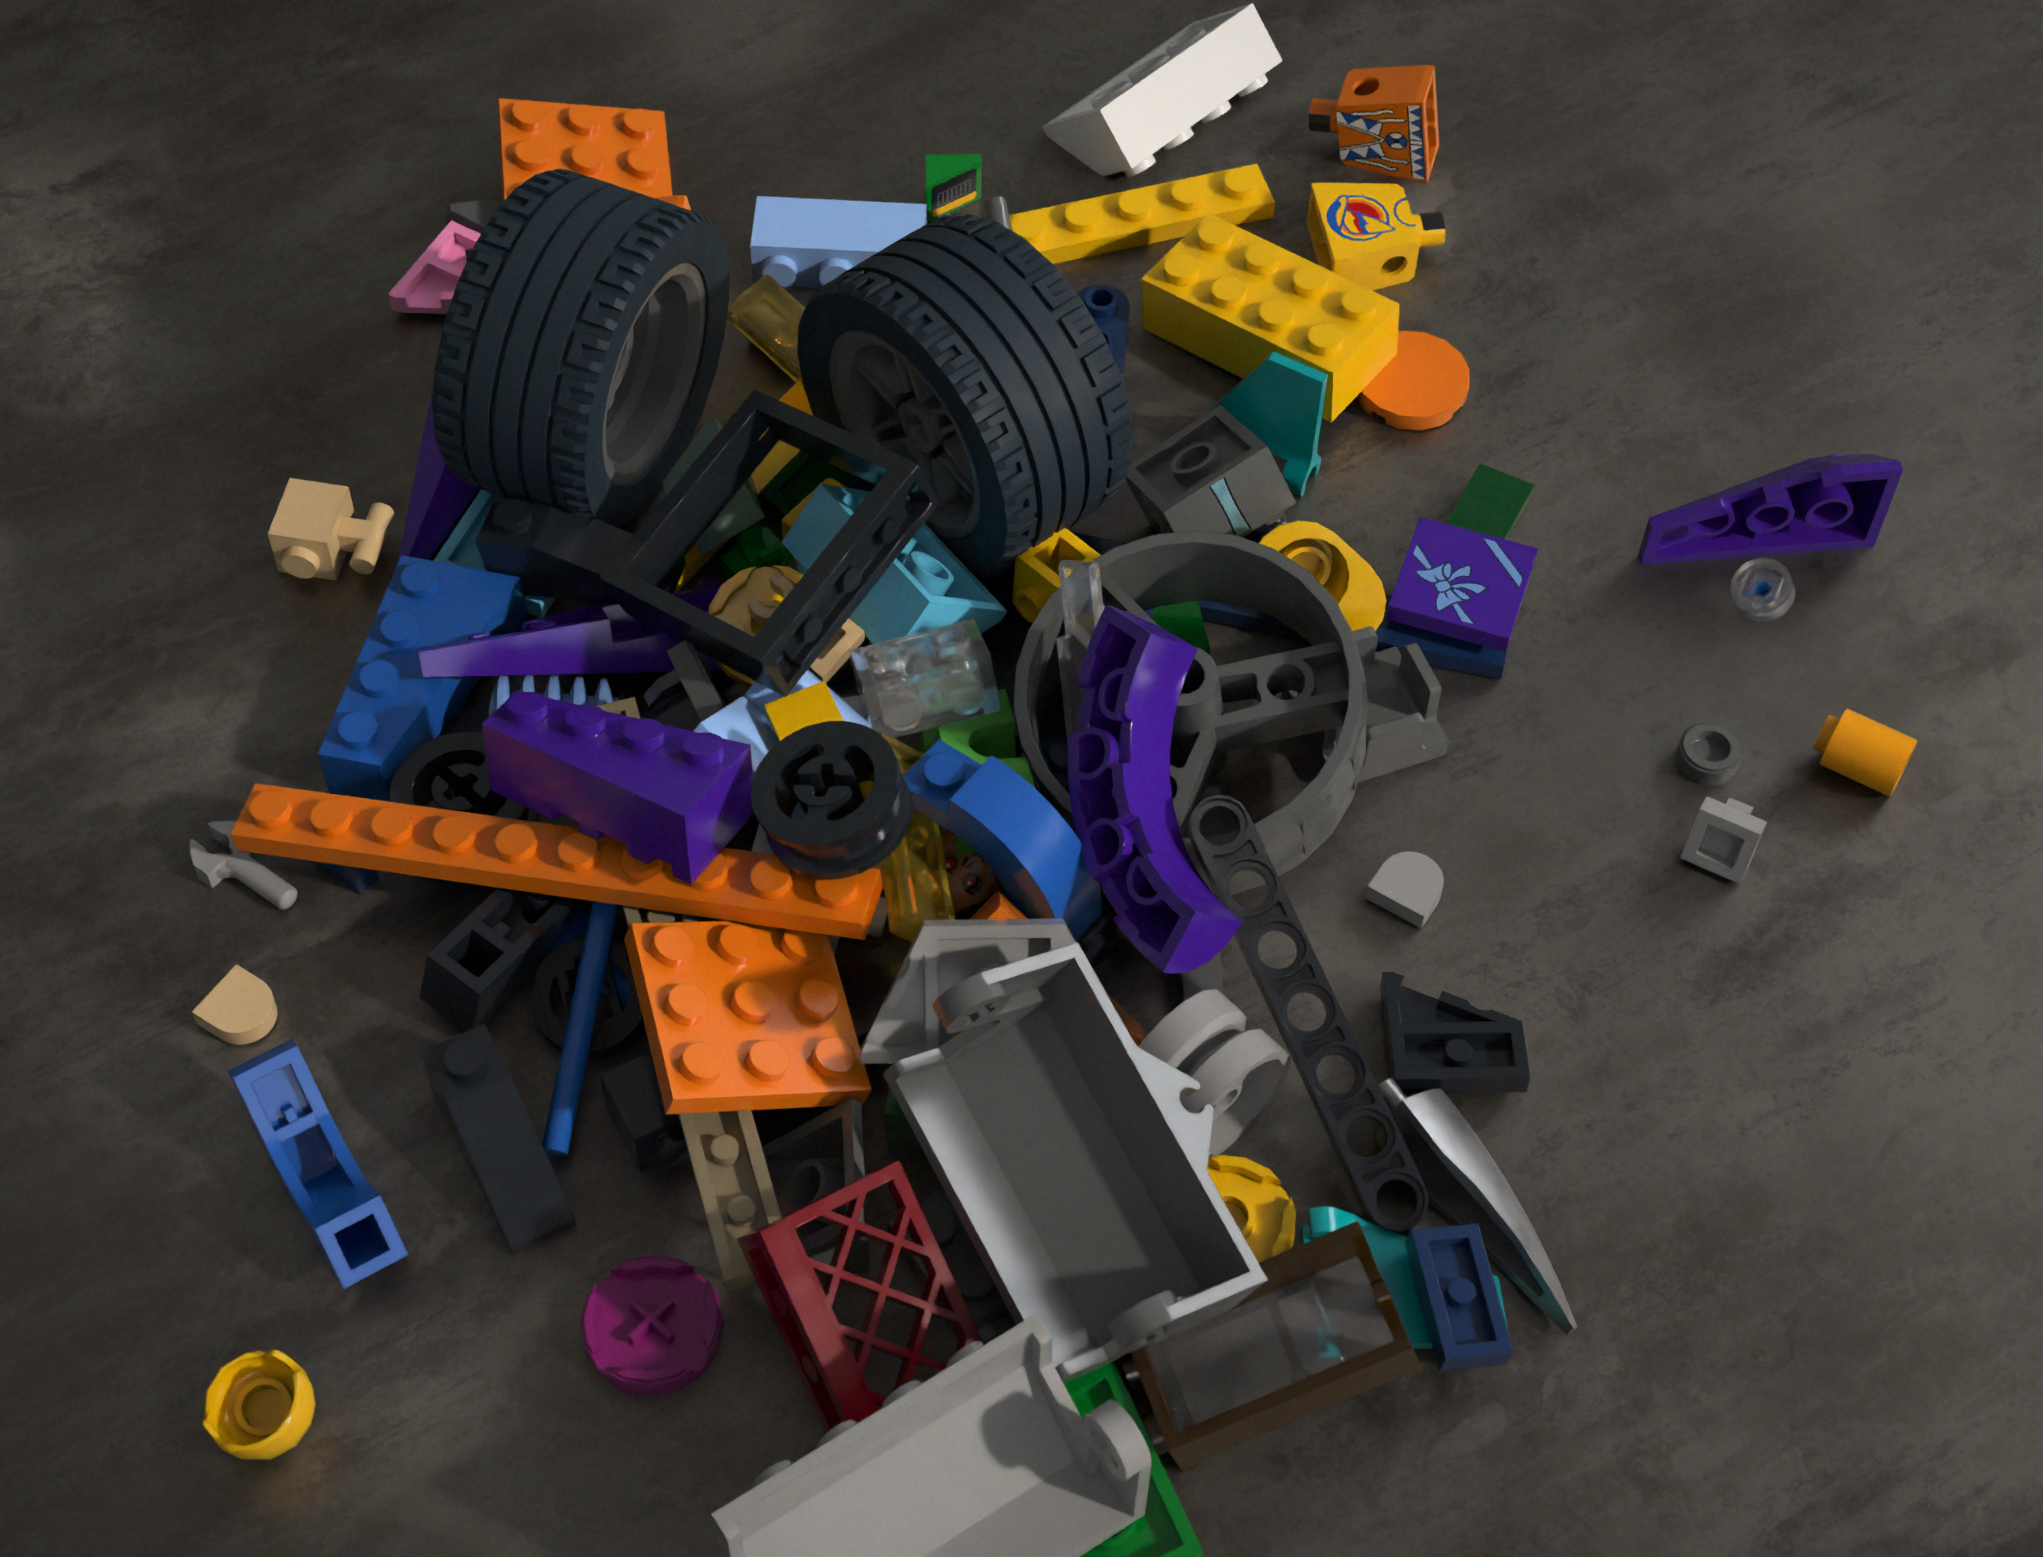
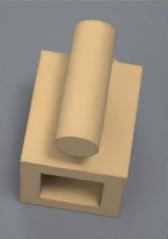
[268,478,394,581]

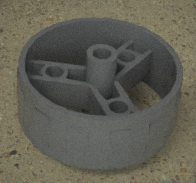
[1013,531,1367,896]

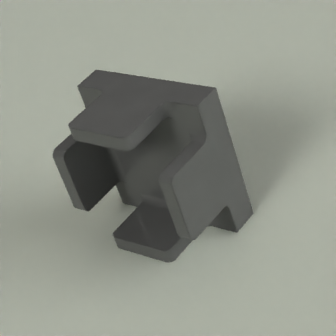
[1281,626,1449,783]

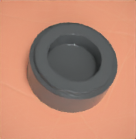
[1675,722,1743,786]

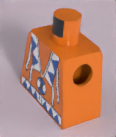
[1309,65,1439,183]

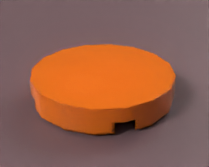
[1357,330,1470,431]

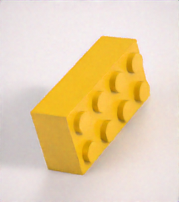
[1141,213,1400,423]

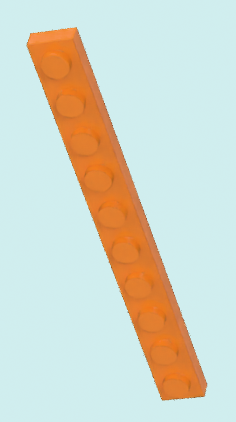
[230,783,883,940]

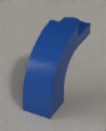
[903,739,1101,942]
[228,1039,408,1289]

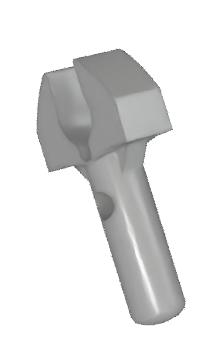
[190,821,298,910]

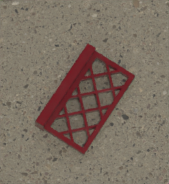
[737,1160,984,1433]

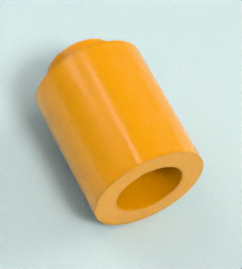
[1813,708,1918,797]

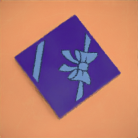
[1386,517,1538,652]

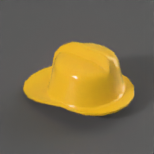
[1259,520,1387,638]

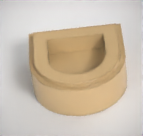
[192,964,278,1045]

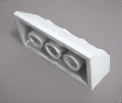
[1042,3,1282,177]

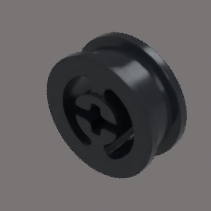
[751,721,913,880]
[389,732,539,822]

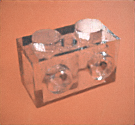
[849,619,1001,740]

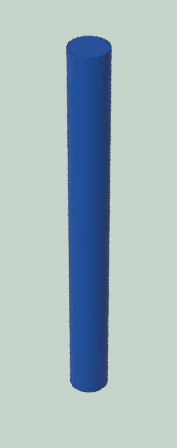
[542,901,619,1157]

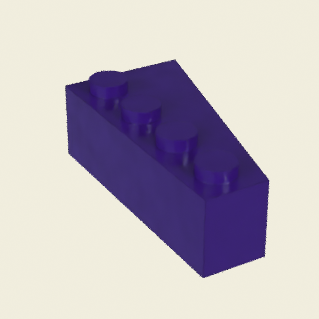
[482,691,755,884]

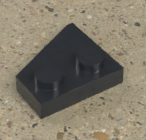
[1380,972,1531,1094]

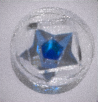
[1730,558,1795,622]

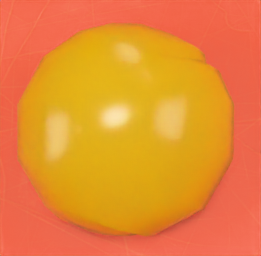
[202,1350,315,1460]

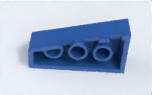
[318,555,528,802]

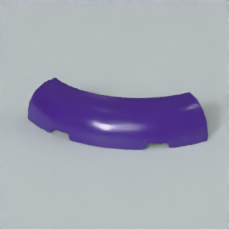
[1068,605,1243,974]

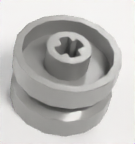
[1138,989,1291,1157]

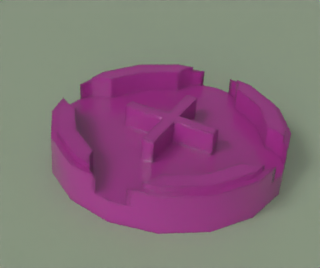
[580,1255,724,1396]

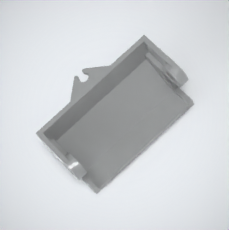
[711,1314,1152,1557]

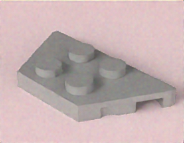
[861,918,1076,1064]

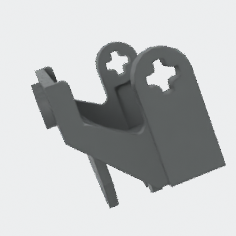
[883,943,1268,1384]

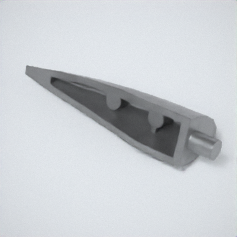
[1373,1078,1577,1335]

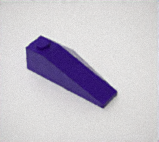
[1638,454,1903,565]

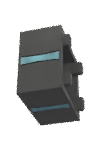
[1126,405,1296,538]

